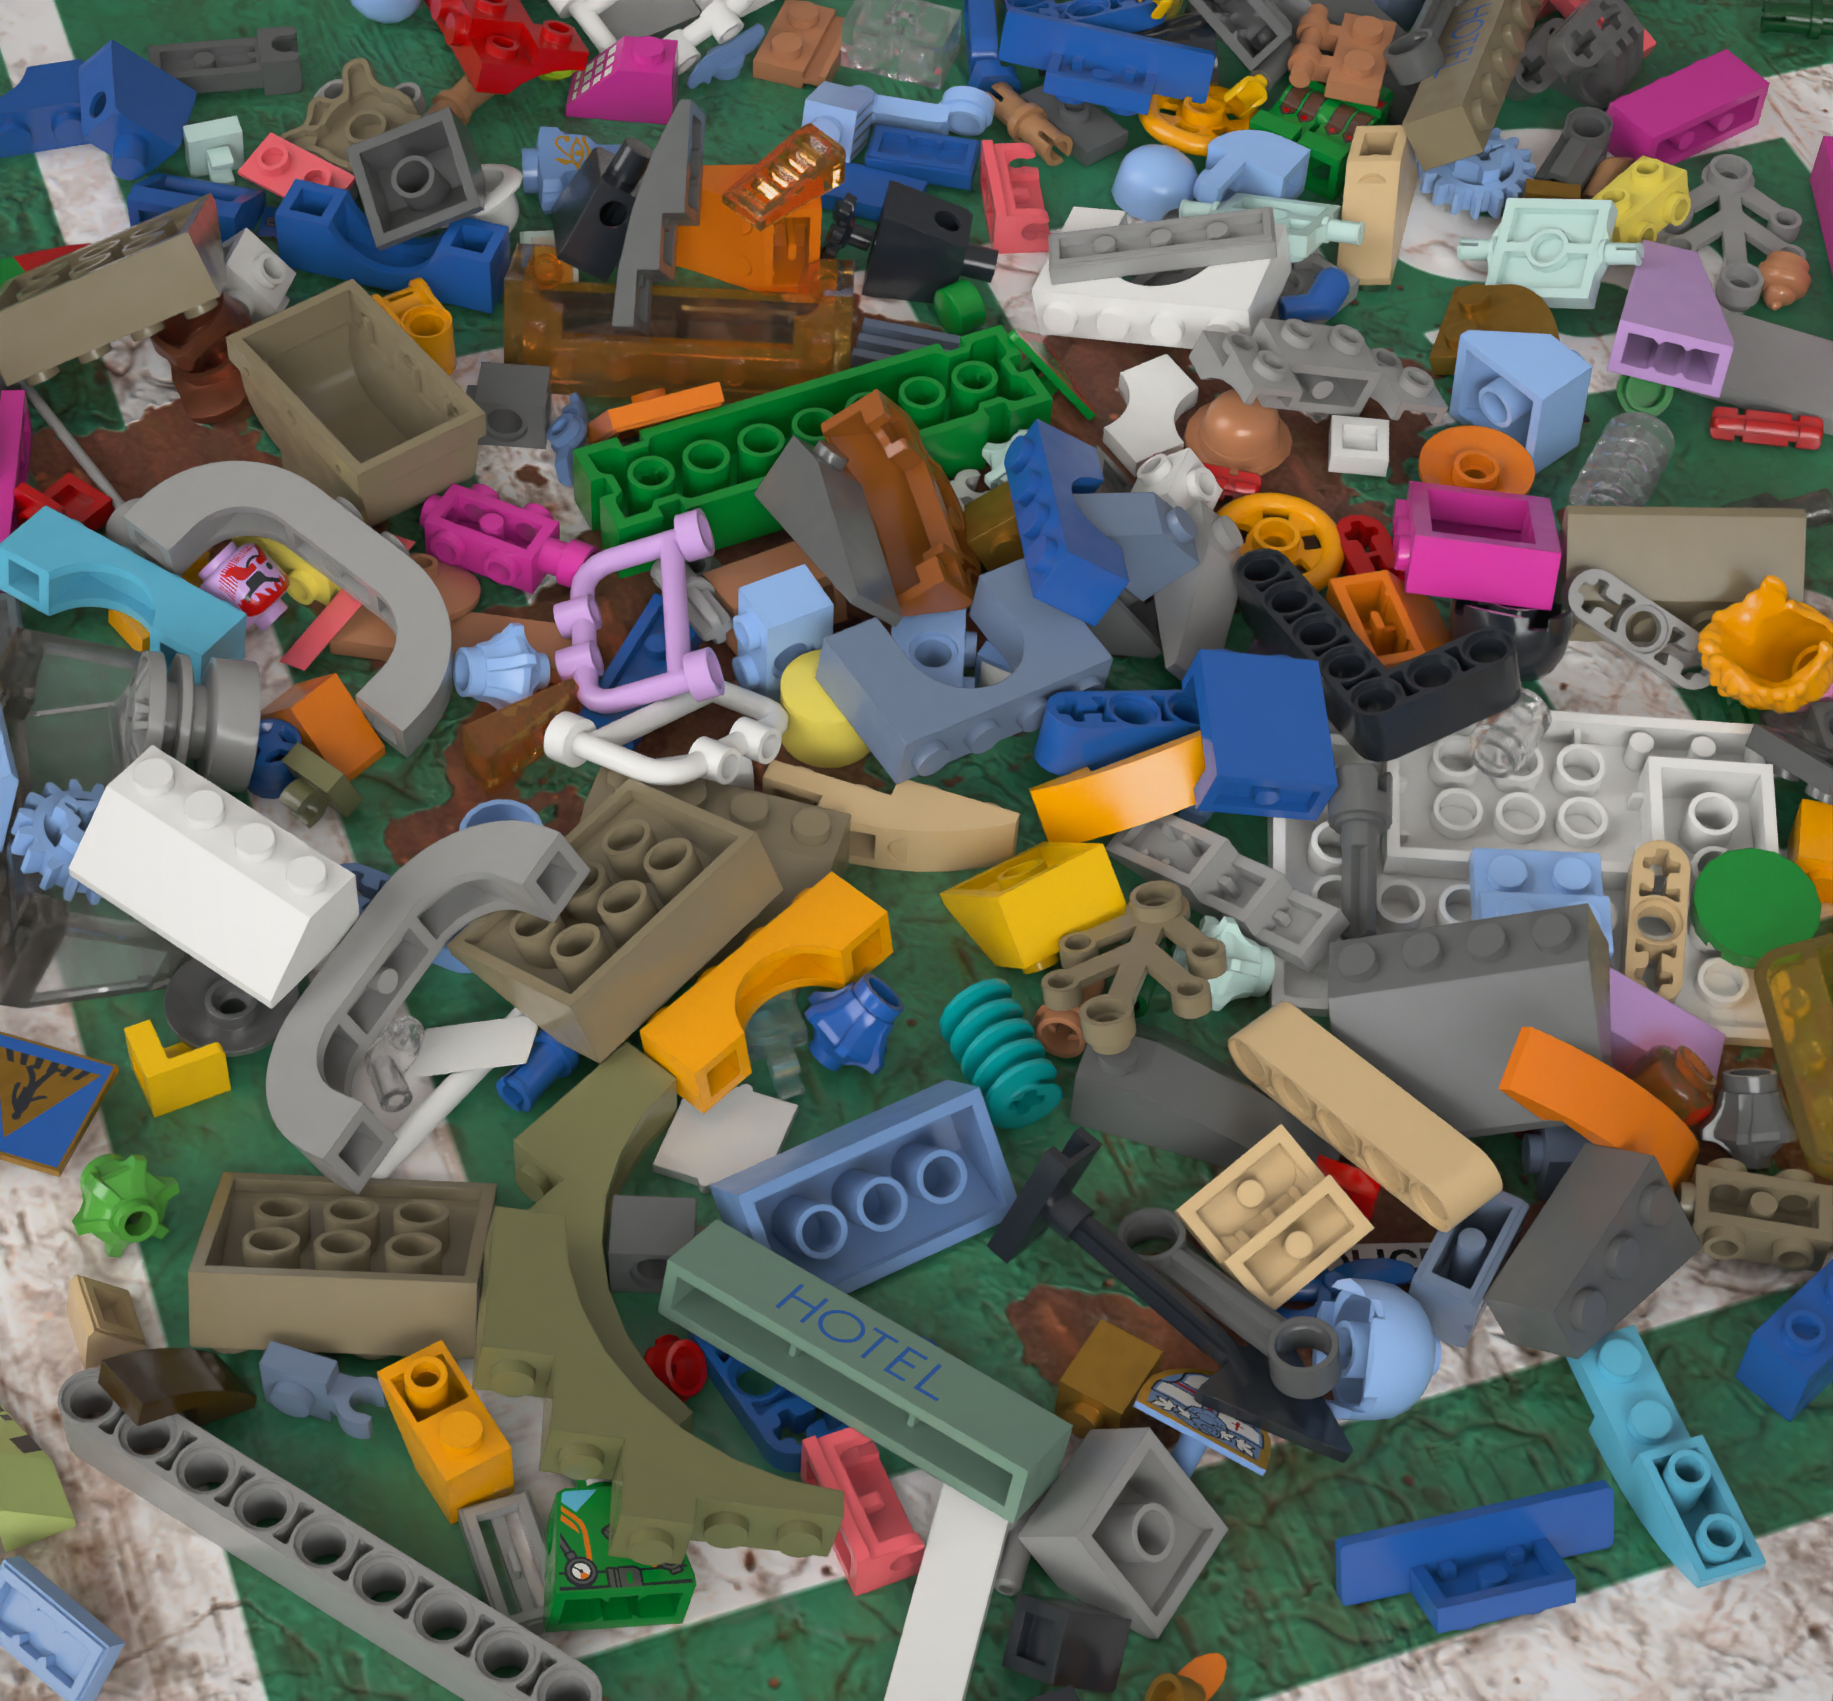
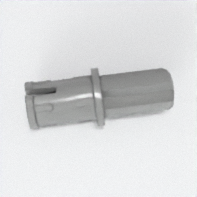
[650,559,733,644]

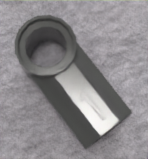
[1534,106,1613,196]

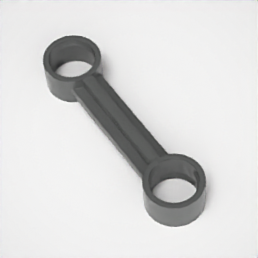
[1383,0,1468,86]
[1117,1207,1341,1399]

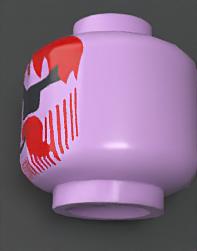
[197,541,290,632]

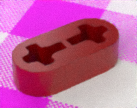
[1336,514,1404,581]

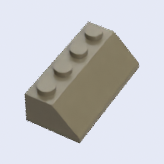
[1553,506,1807,642]

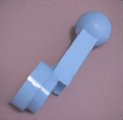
[851,85,995,136]

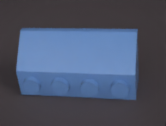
[709,1080,1017,1294]

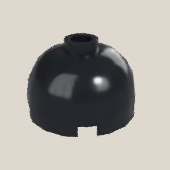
[1449,598,1575,682]

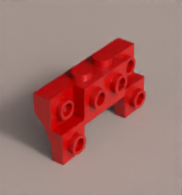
[424,0,589,95]

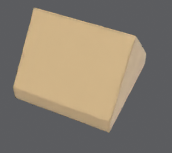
[67,1275,146,1369]

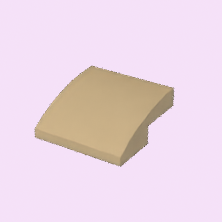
[1173,1124,1374,1310]

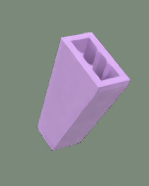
[1607,239,1735,398]

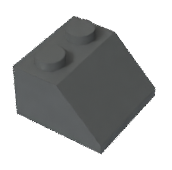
[346,107,486,251]

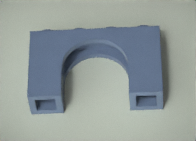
[815,558,1113,785]

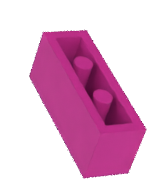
[1606,49,1770,165]

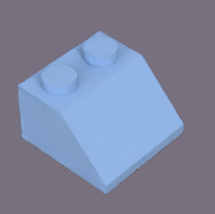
[1449,330,1593,475]

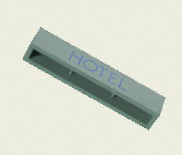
[657,1219,1073,1524]

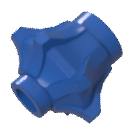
[804,973,904,1074]

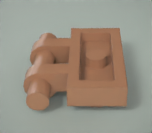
[1288,3,1397,107]

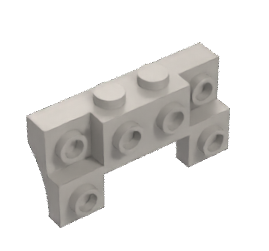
[1189,318,1448,425]

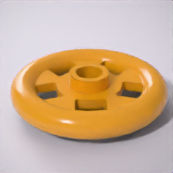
[1138,85,1259,157]
[1216,492,1344,592]

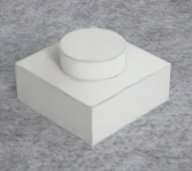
[1328,415,1389,477]

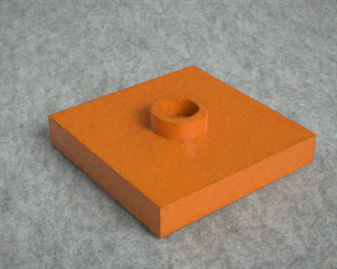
[586,381,725,445]

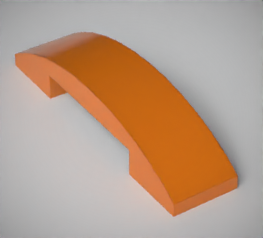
[1498,1027,1700,1196]

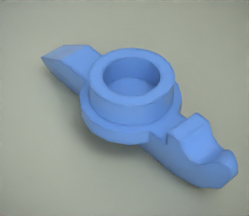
[687,23,765,89]
[546,392,589,487]

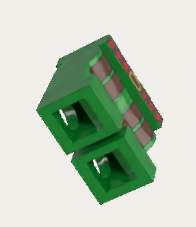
[1248,80,1394,202]

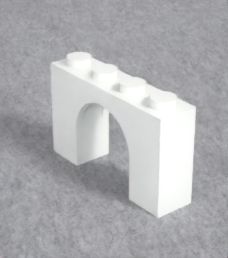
[1032,207,1292,349]

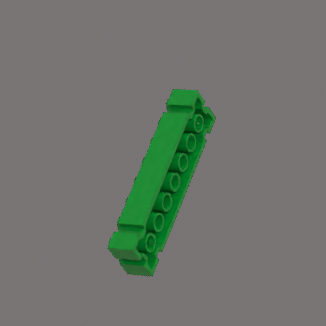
[573,325,1053,580]

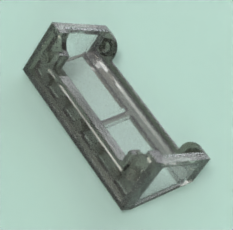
[0,627,193,1009]

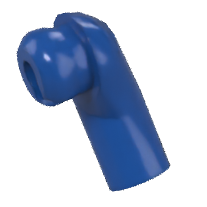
[1278,267,1350,322]

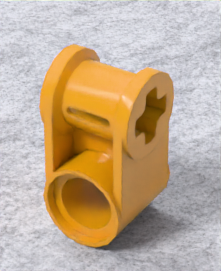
[370,277,457,376]

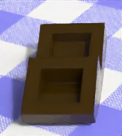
[98,1347,257,1427]

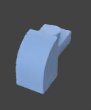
[1193,130,1311,203]

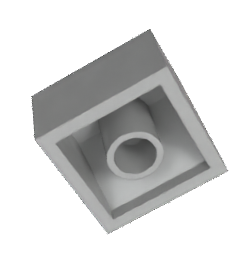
[1017,1427,1228,1639]

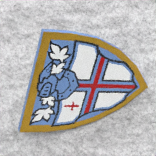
[1133,1368,1271,1479]

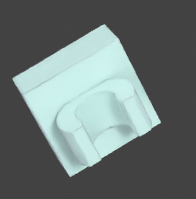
[183,115,245,185]

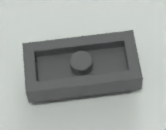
[1745,724,1833,805]

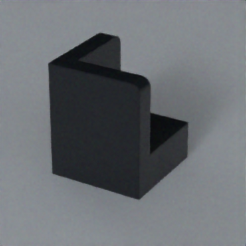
[1002,1593,1132,1693]

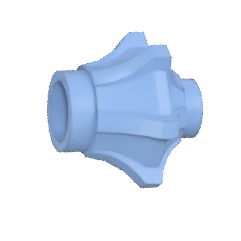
[453,623,550,720]

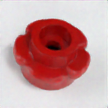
[643,1334,707,1403]

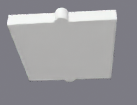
[652,1084,798,1194]

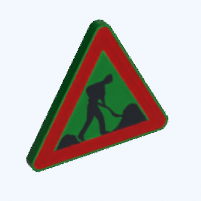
[1008,328,1097,421]

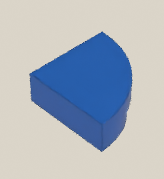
[967,58,1022,99]

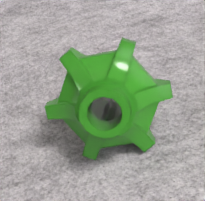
[72,1154,180,1258]

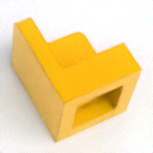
[124,1019,231,1118]

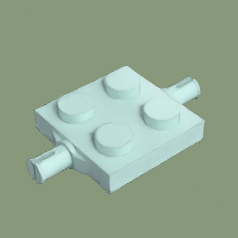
[1179,193,1365,263]
[1457,198,1644,309]

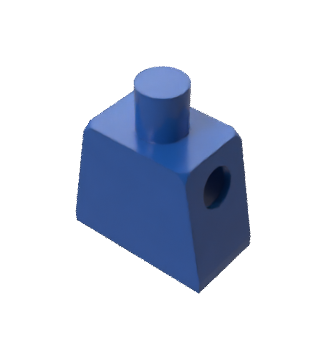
[78,39,197,180]

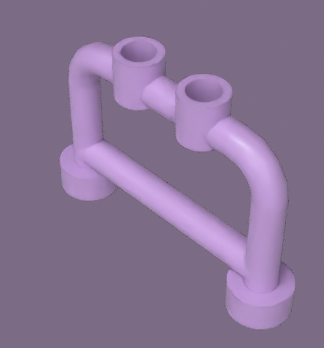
[553,508,725,714]

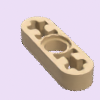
[1619,840,1691,1004]

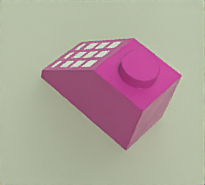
[566,36,678,125]

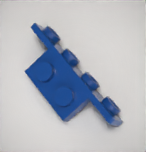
[998,8,1216,116]
[1335,1480,1614,1634]

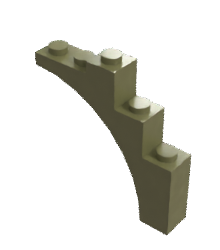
[513,1042,693,1435]
[472,1206,844,1565]

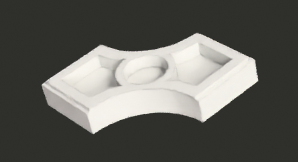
[1103,354,1199,477]

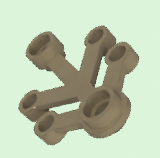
[1041,880,1228,1055]

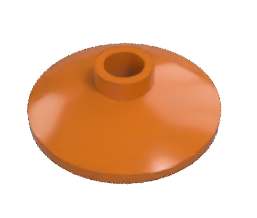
[1418,425,1535,495]

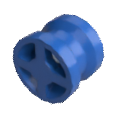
[247,719,302,799]

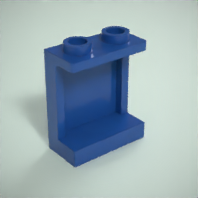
[1181,649,1338,821]

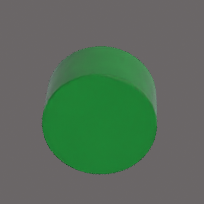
[934,279,986,336]

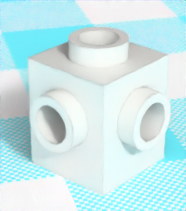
[222,227,296,324]
[1131,447,1223,510]

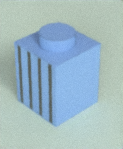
[798,81,875,163]

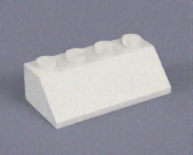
[69,745,360,1009]

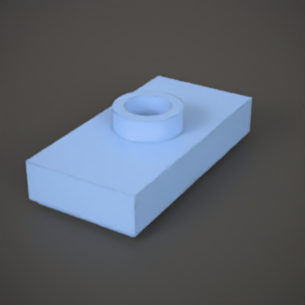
[0,1555,126,1701]

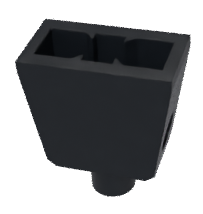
[551,137,653,283]
[861,180,999,304]

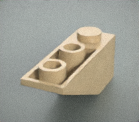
[1337,125,1419,286]

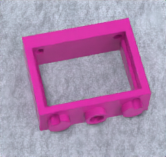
[1391,481,1562,611]

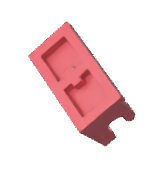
[978,140,1052,254]
[800,1427,925,1597]

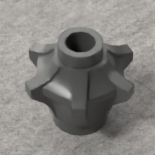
[1699,1068,1804,1169]

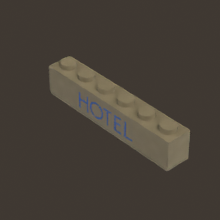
[1402,0,1544,171]

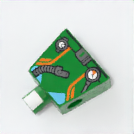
[543,1478,696,1633]

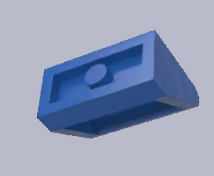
[126,172,266,243]

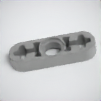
[1561,569,1710,690]

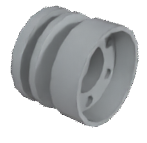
[124,650,261,793]

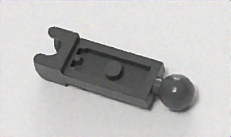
[148,26,303,96]

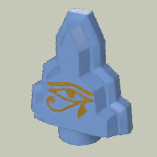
[522,126,646,215]

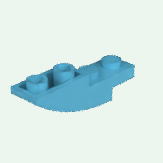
[1565,1325,1766,1589]

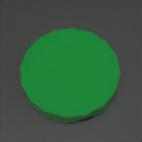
[1689,848,1821,970]

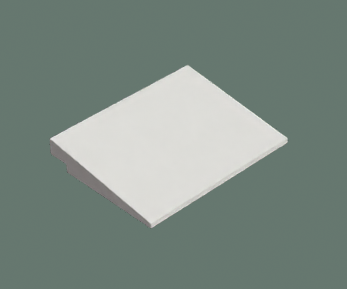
[1267,707,1792,1049]

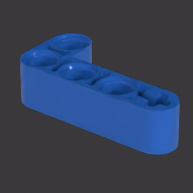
[1034,690,1201,776]

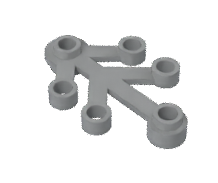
[1662,154,1806,312]

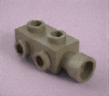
[1676,1158,1833,1272]

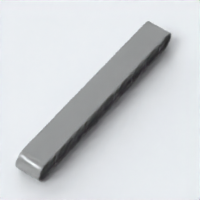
[57,1369,603,1701]

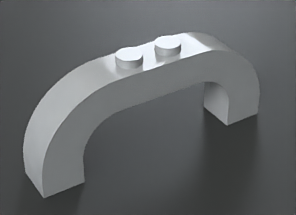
[123,461,455,758]
[266,820,591,1194]

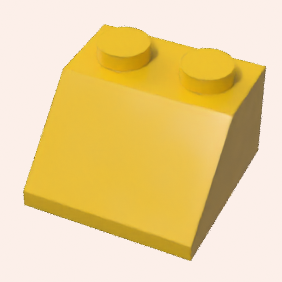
[940,841,1127,974]

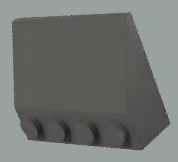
[1327,903,1612,1138]

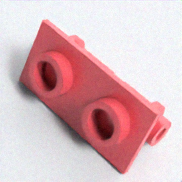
[237,132,356,199]

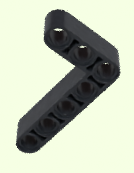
[1234,548,1522,762]

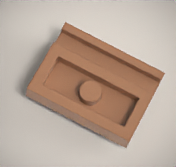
[753,0,858,89]

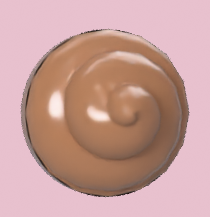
[1757,251,1811,311]

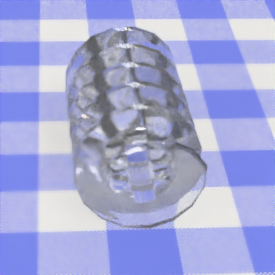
[1568,412,1675,507]

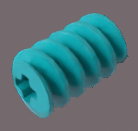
[939,978,1064,1129]

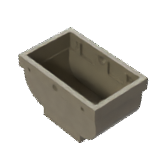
[226,278,487,528]

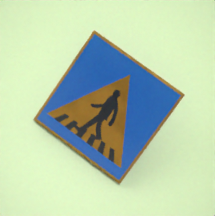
[0,1031,119,1177]

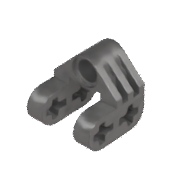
[1506,0,1644,109]

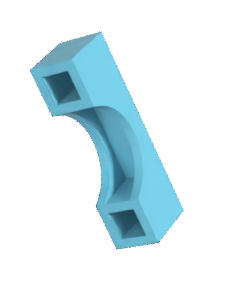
[0,505,247,684]

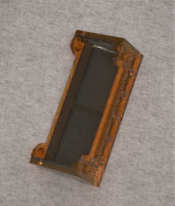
[504,243,855,403]

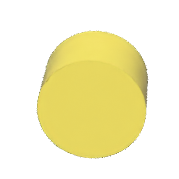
[780,649,870,768]

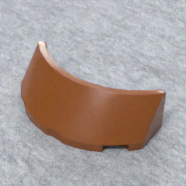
[820,389,981,617]

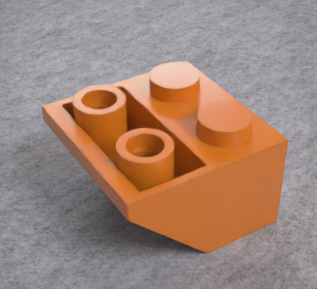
[1325,570,1450,669]

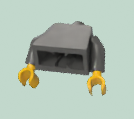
[1137,0,1294,119]

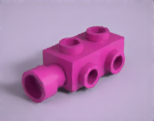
[420,483,600,594]

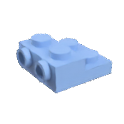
[1468,848,1614,963]

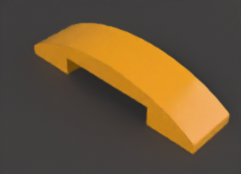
[1029,730,1206,843]

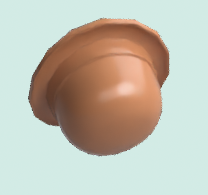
[1183,389,1293,476]

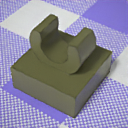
[278,742,363,829]

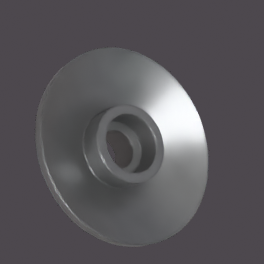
[164,957,300,1057]

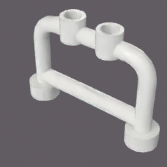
[547,0,755,75]
[544,681,789,786]

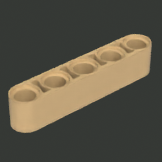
[1228,1001,1503,1233]

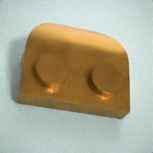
[1429,284,1560,375]

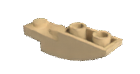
[762,760,1020,872]

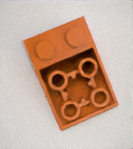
[675,163,822,294]

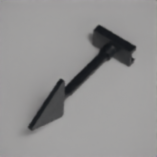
[987,1126,1353,1463]

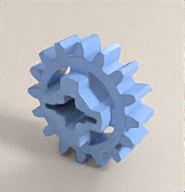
[1417,127,1536,220]
[11,779,105,905]

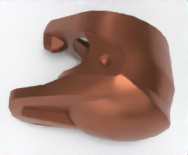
[149,291,253,424]

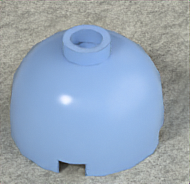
[1312,1278,1442,1421]

